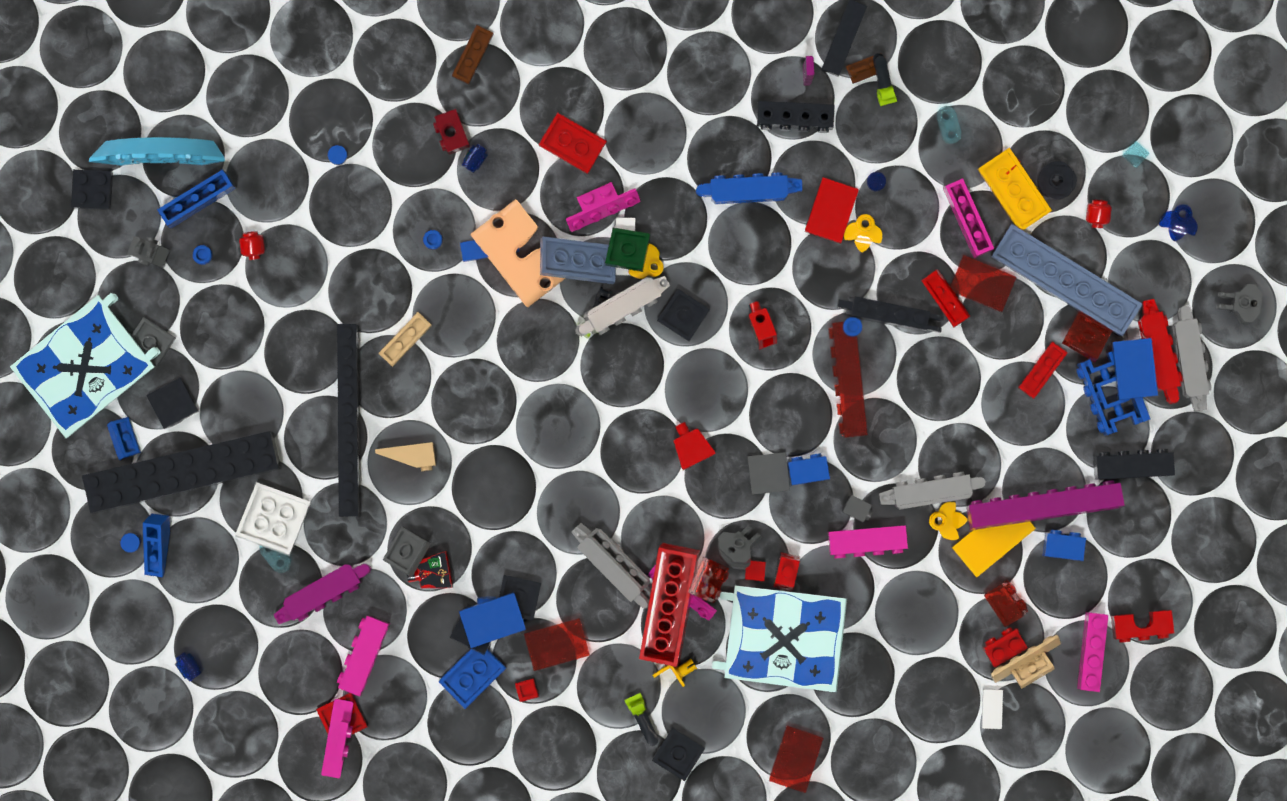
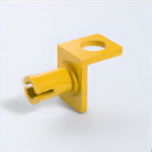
[652,658,697,687]

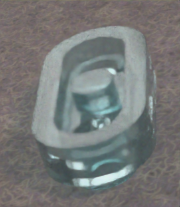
[936,106,961,144]
[259,546,291,573]

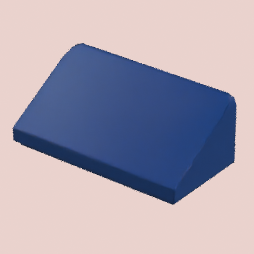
[107,417,141,460]

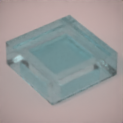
[1122,141,1150,168]

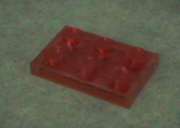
[950,255,1017,313]
[688,557,729,603]
[524,618,590,671]
[769,725,824,793]

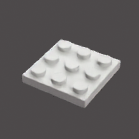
[235,482,311,556]

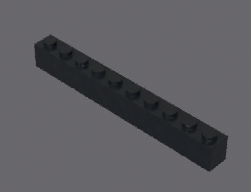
[337,324,361,517]

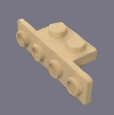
[991,635,1061,689]

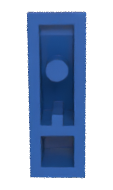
[143,513,170,577]

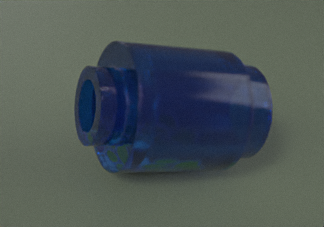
[461,144,488,173]
[174,652,202,682]

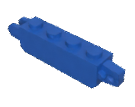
[696,172,802,204]

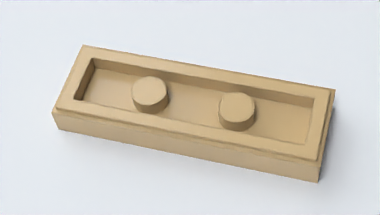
[378,312,432,367]

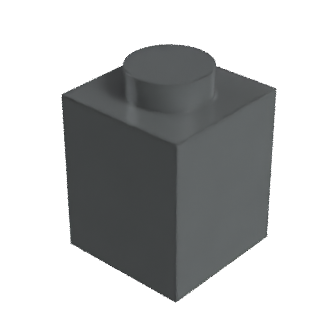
[842,495,873,523]

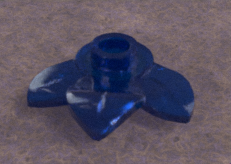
[1159,204,1198,242]

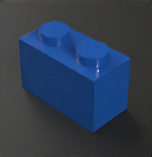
[787,453,830,486]
[1042,530,1086,561]

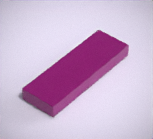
[803,56,814,86]

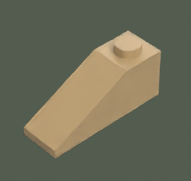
[375,442,437,471]

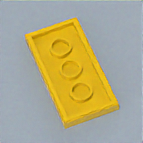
[977,147,1052,230]
[952,522,1036,577]

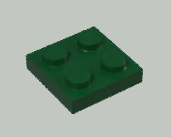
[605,228,651,272]

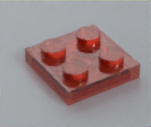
[1062,311,1113,362]

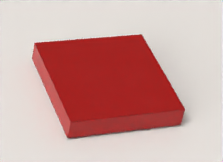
[316,693,368,735]

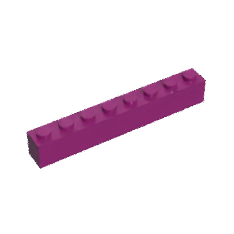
[966,481,1125,530]

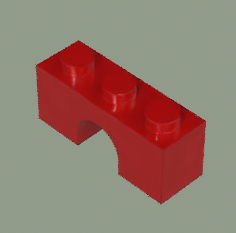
[1111,610,1174,643]

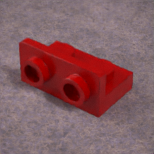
[982,627,1028,668]

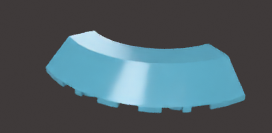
[89,137,225,166]

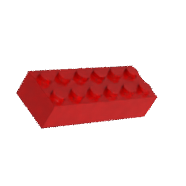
[639,543,700,667]

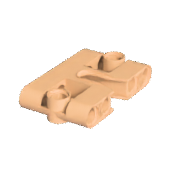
[470,199,566,308]

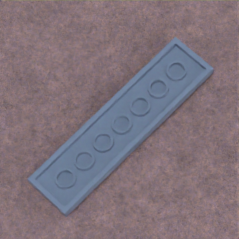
[991,224,1142,337]

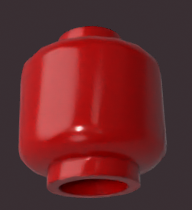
[1086,200,1112,228]
[239,231,266,260]

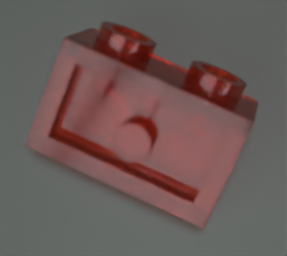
[984,580,1028,627]

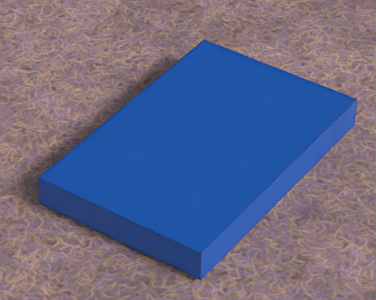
[1112,338,1158,400]
[459,592,526,648]
[438,649,506,709]

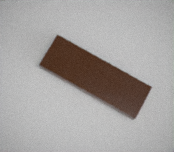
[452,25,494,85]

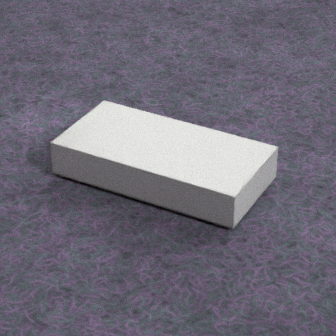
[982,689,1003,729]

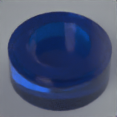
[867,172,886,192]

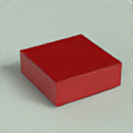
[745,561,766,581]
[515,678,539,702]

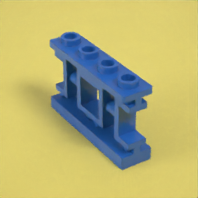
[1076,351,1150,436]

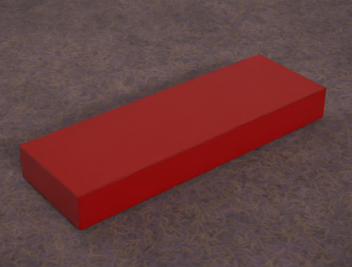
[921,269,970,327]
[1018,341,1068,399]

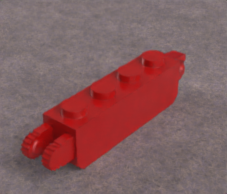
[1138,299,1183,404]

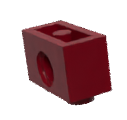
[433,109,470,155]

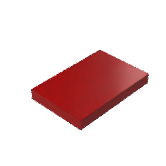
[538,113,607,174]
[805,177,859,244]

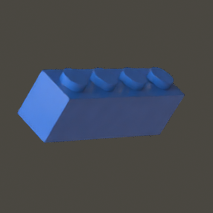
[157,169,236,228]

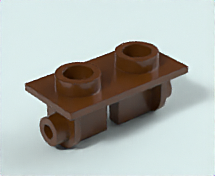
[846,53,882,84]

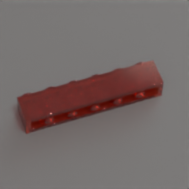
[828,322,868,438]

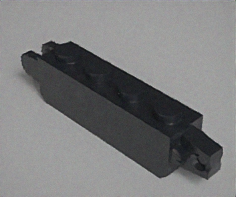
[837,296,944,333]

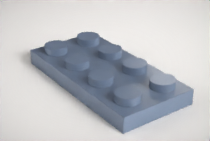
[540,237,616,284]

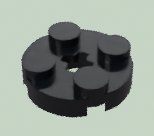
[1037,161,1077,200]

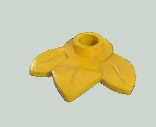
[844,214,882,252]
[628,244,664,279]
[929,502,968,540]

